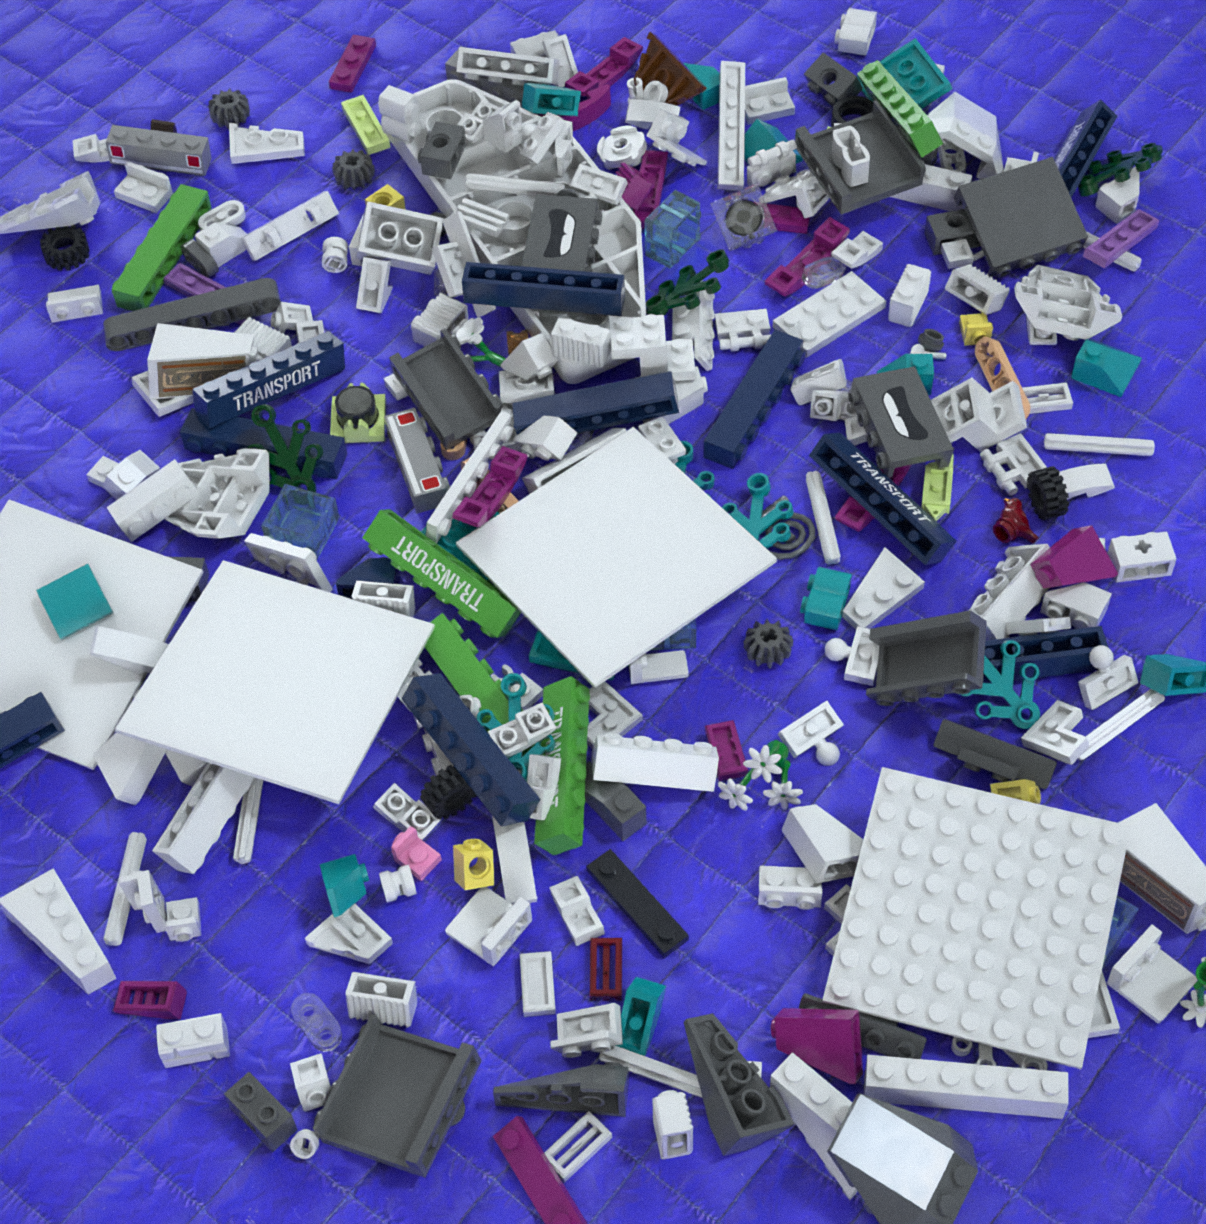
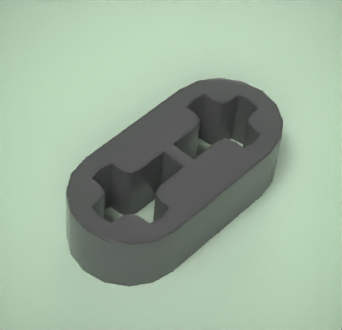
[180,239,219,278]

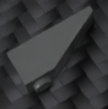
[585,761,647,841]

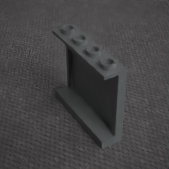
[795,100,926,214]
[953,157,1088,277]
[313,1014,482,1178]

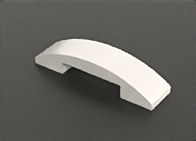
[492,816,537,905]

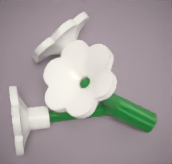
[451,317,506,368]

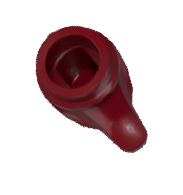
[993,498,1038,543]

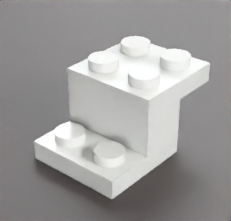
[611,314,696,381]
[931,378,1027,452]

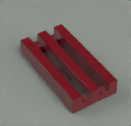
[590,938,622,1001]

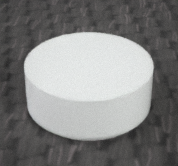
[643,81,668,103]

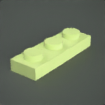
[341,95,391,155]

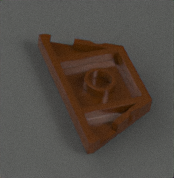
[634,32,707,106]

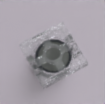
[710,183,777,251]

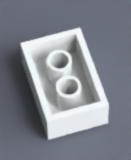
[356,202,444,275]

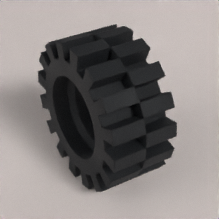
[40,225,90,271]
[1027,466,1069,520]
[420,765,477,820]

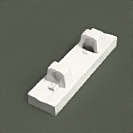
[241,191,339,261]

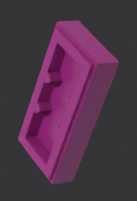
[705,720,748,781]

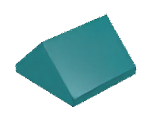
[744,119,803,166]

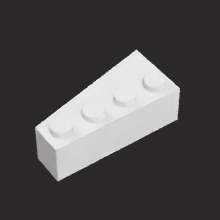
[0,868,116,995]

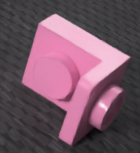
[391,826,442,881]

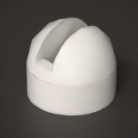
[290,1129,319,1159]

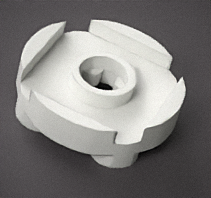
[597,126,647,169]

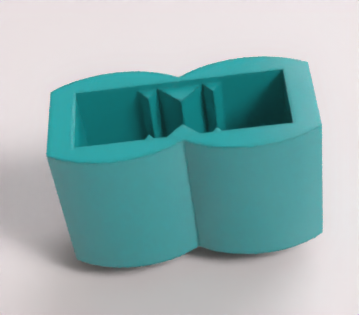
[800,567,852,630]

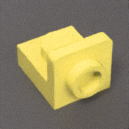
[959,313,993,346]
[990,779,1041,804]

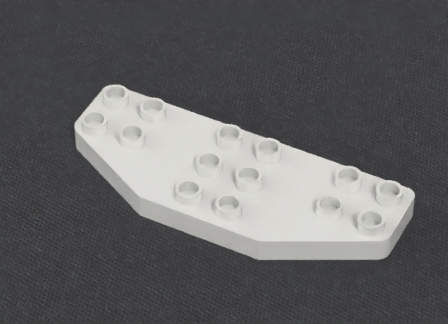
[386,80,646,384]

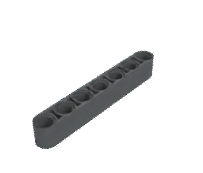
[103,278,281,351]

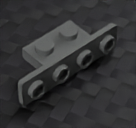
[934,719,1057,789]
[799,993,926,1059]

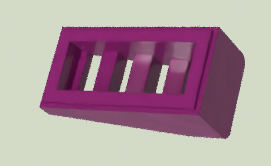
[113,981,187,1019]

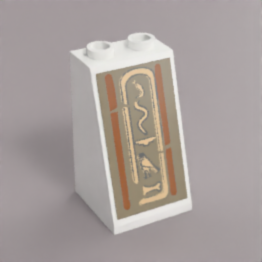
[147,323,258,399]
[1119,803,1206,934]

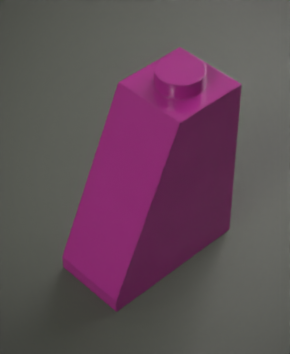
[1030,525,1118,589]
[771,1008,863,1084]

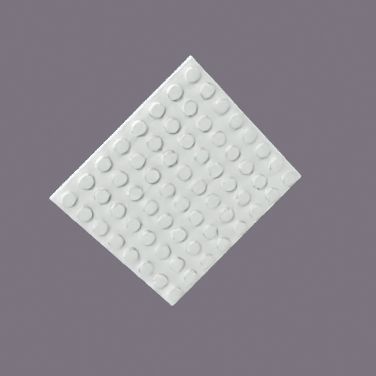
[456,427,777,688]
[0,500,204,770]
[115,560,435,804]
[822,767,1131,1069]

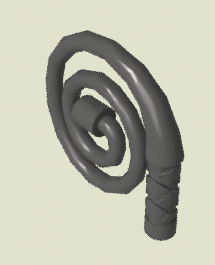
[762,495,815,560]

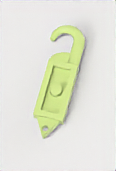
[921,454,954,521]

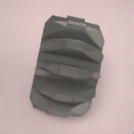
[208,88,250,129]
[332,149,375,191]
[744,618,793,669]

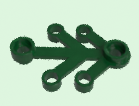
[1078,143,1163,196]
[646,249,729,315]
[247,404,323,503]

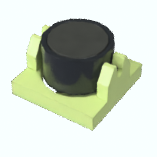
[330,383,386,443]

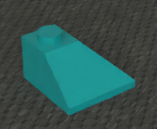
[1071,339,1142,397]

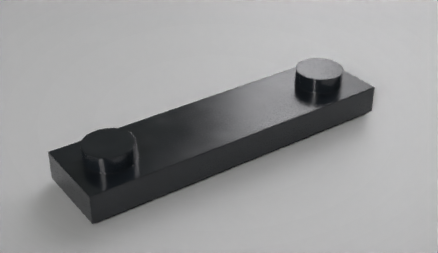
[586,849,689,958]

